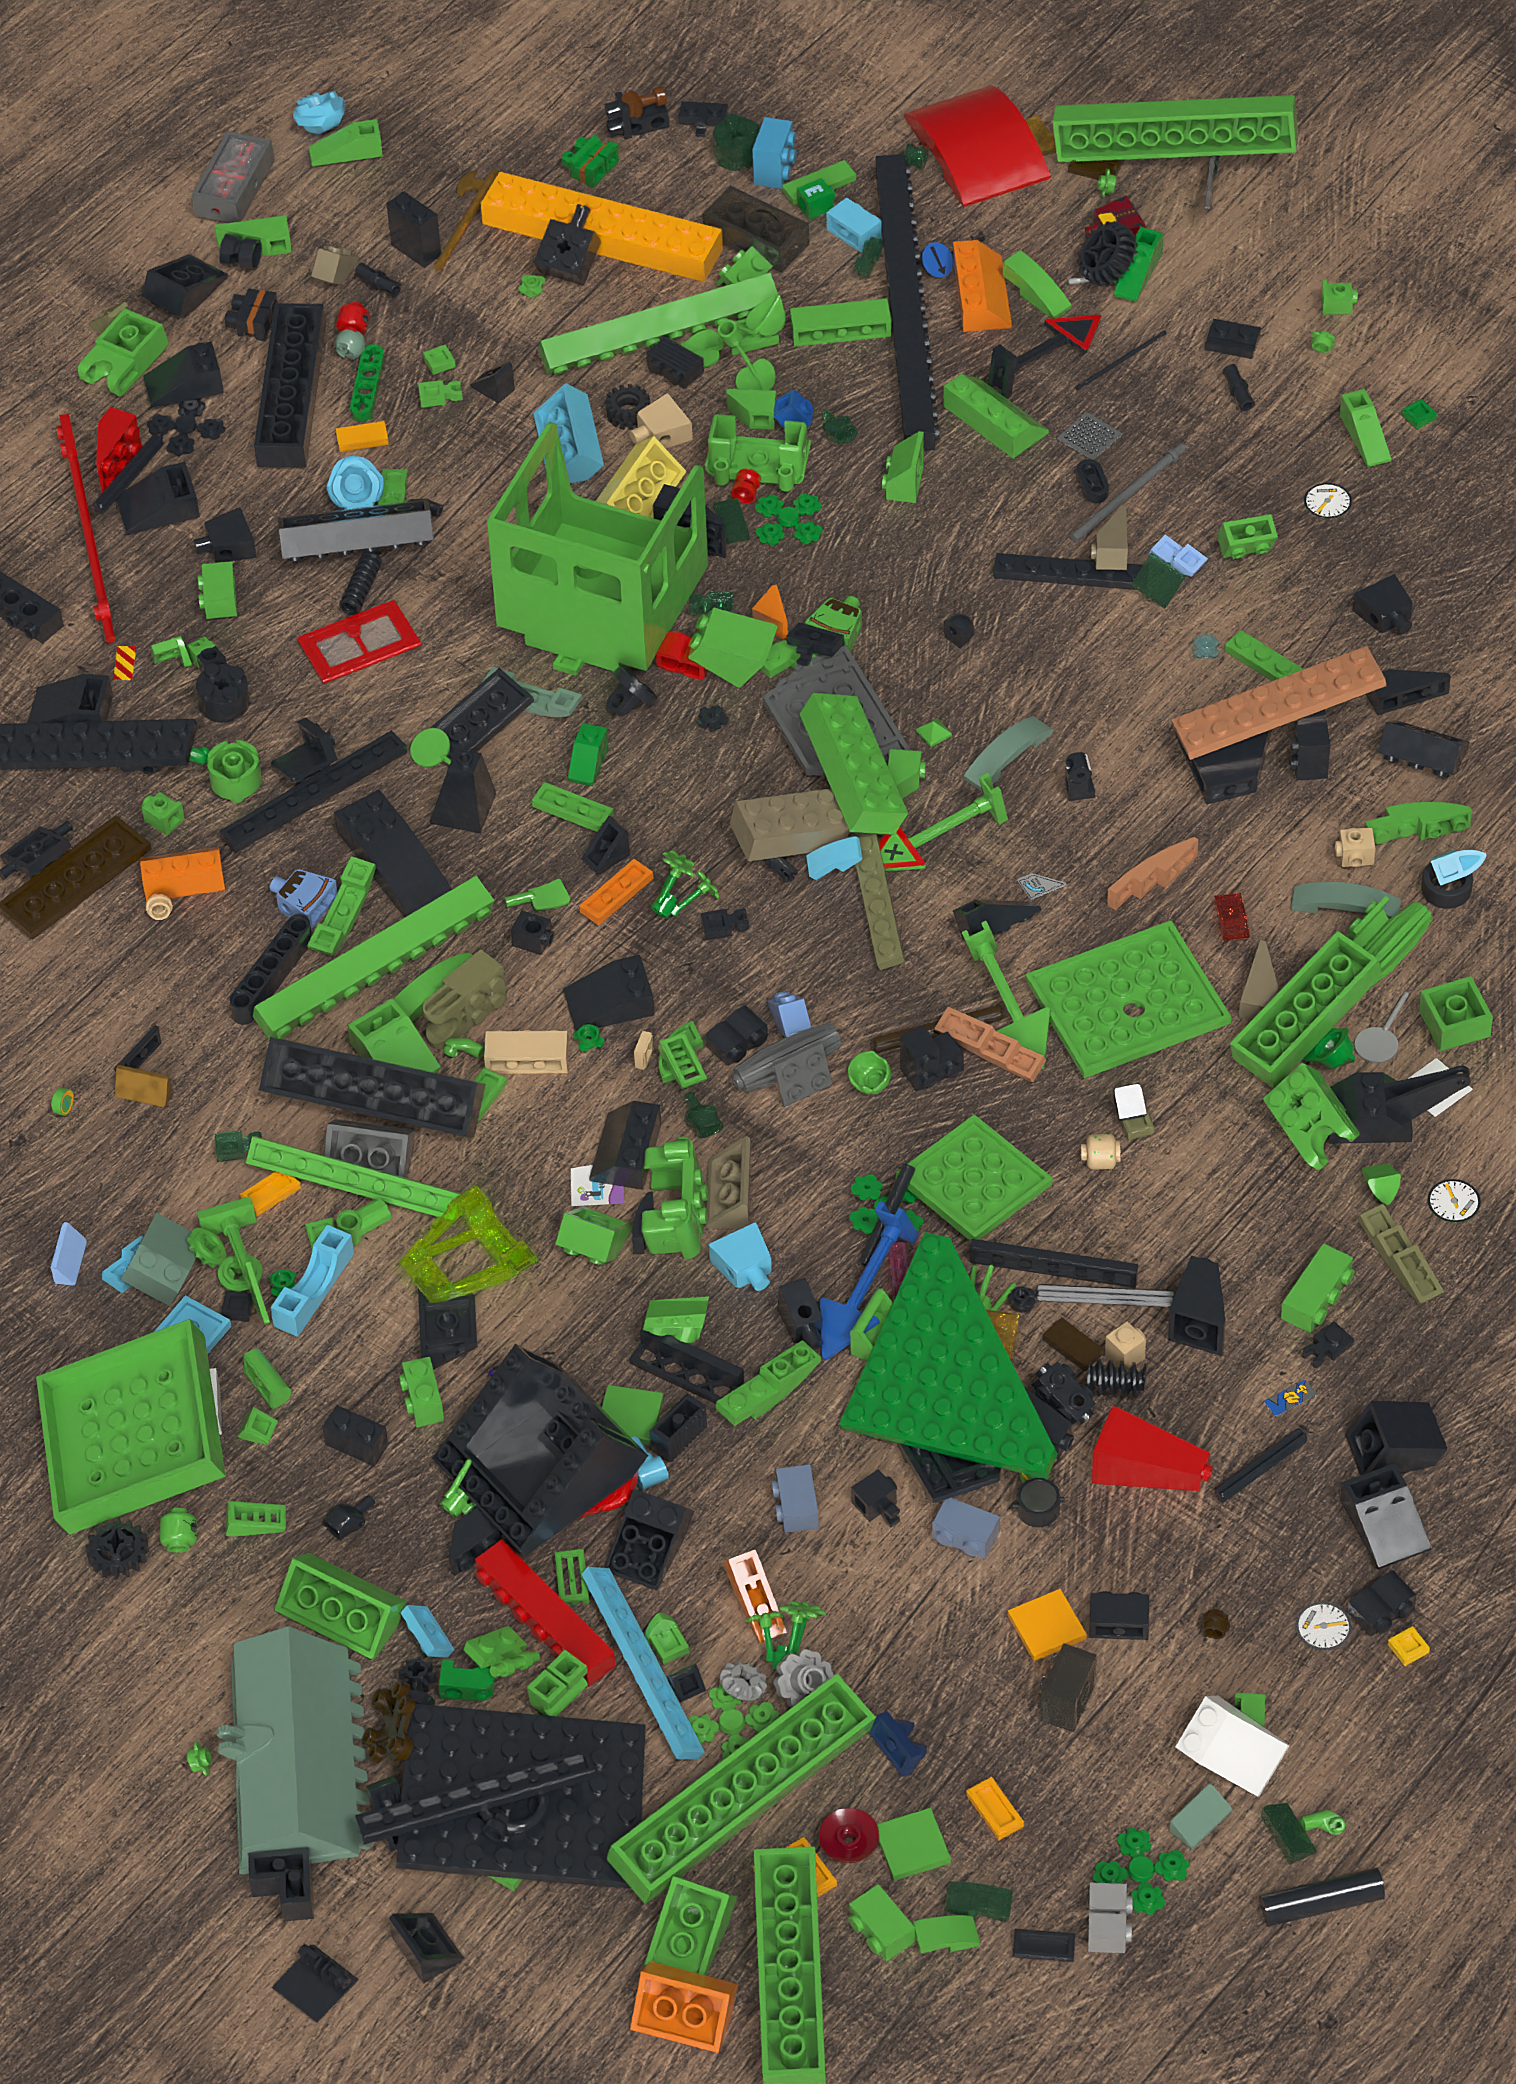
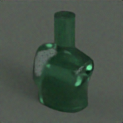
[822,410,858,444]
[684,1091,724,1138]

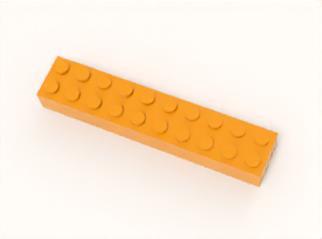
[481,172,723,282]

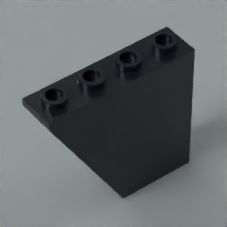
[1176,729,1272,805]

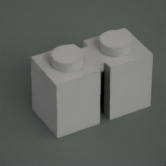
[1088,1883,1133,1953]

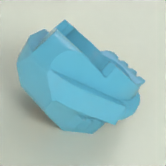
[293,91,346,135]
[327,455,384,510]

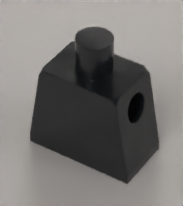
[193,507,256,563]
[1353,574,1412,634]
[777,1277,823,1350]

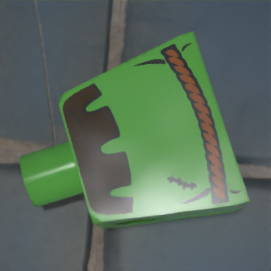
[805,596,862,652]

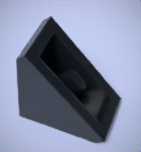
[470,362,515,404]
[581,816,630,874]

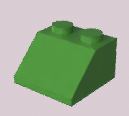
[882,432,924,503]
[555,1206,633,1265]

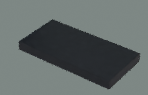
[431,668,534,760]

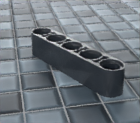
[229,914,312,1025]

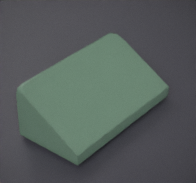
[1170,1783,1232,1850]

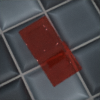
[1214,893,1250,941]

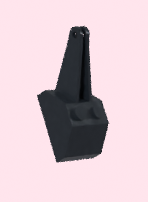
[1328,1066,1471,1144]

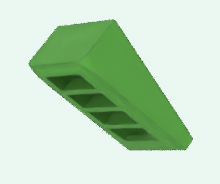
[658,1032,707,1089]
[225,1501,286,1536]

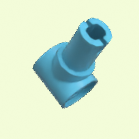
[631,1436,669,1491]

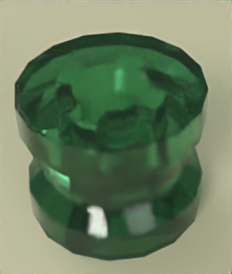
[904,143,928,170]

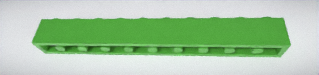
[538,273,778,376]
[253,876,494,1040]

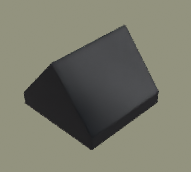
[668,1663,706,1703]

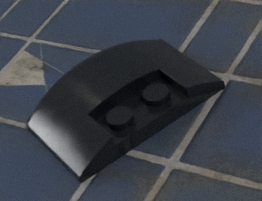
[897,1443,1001,1503]

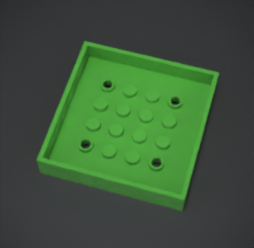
[36,1319,226,1535]

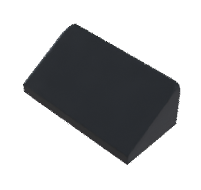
[113,1025,162,1072]

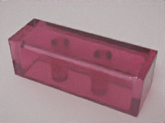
[888,1242,908,1297]

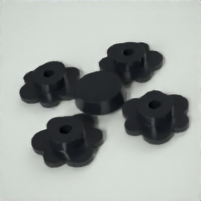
[147,399,226,456]

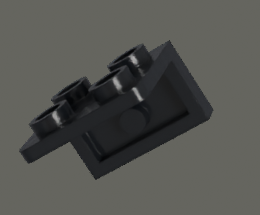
[271,717,338,783]

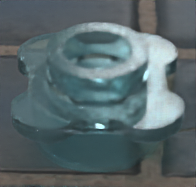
[1193,634,1219,658]

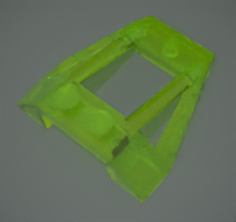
[399,1185,539,1303]

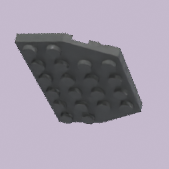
[763,646,911,776]

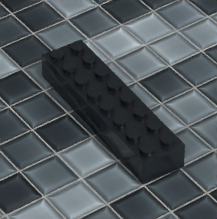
[254,303,326,468]
[259,1037,486,1137]

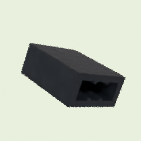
[386,191,441,268]

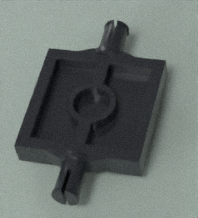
[0,821,73,880]

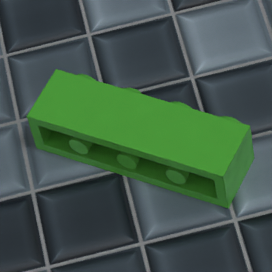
[790,298,891,347]

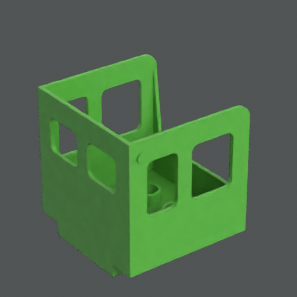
[487,422,708,671]

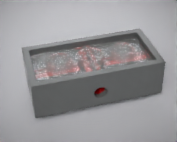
[191,130,274,223]

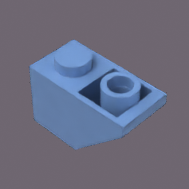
[767,991,811,1037]

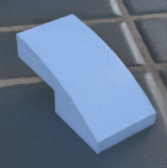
[1149,535,1208,577]

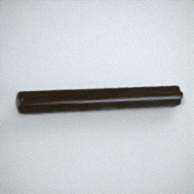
[873,1005,1003,1053]

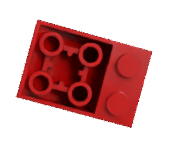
[96,407,143,492]

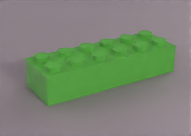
[800,693,908,835]
[1230,931,1382,1088]

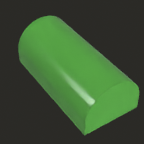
[243,1349,292,1409]

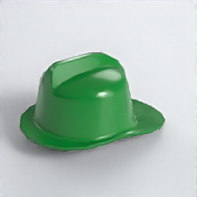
[1303,1028,1355,1069]

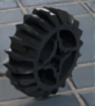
[1077,221,1138,286]

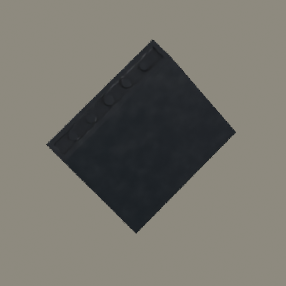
[433,1344,649,1555]

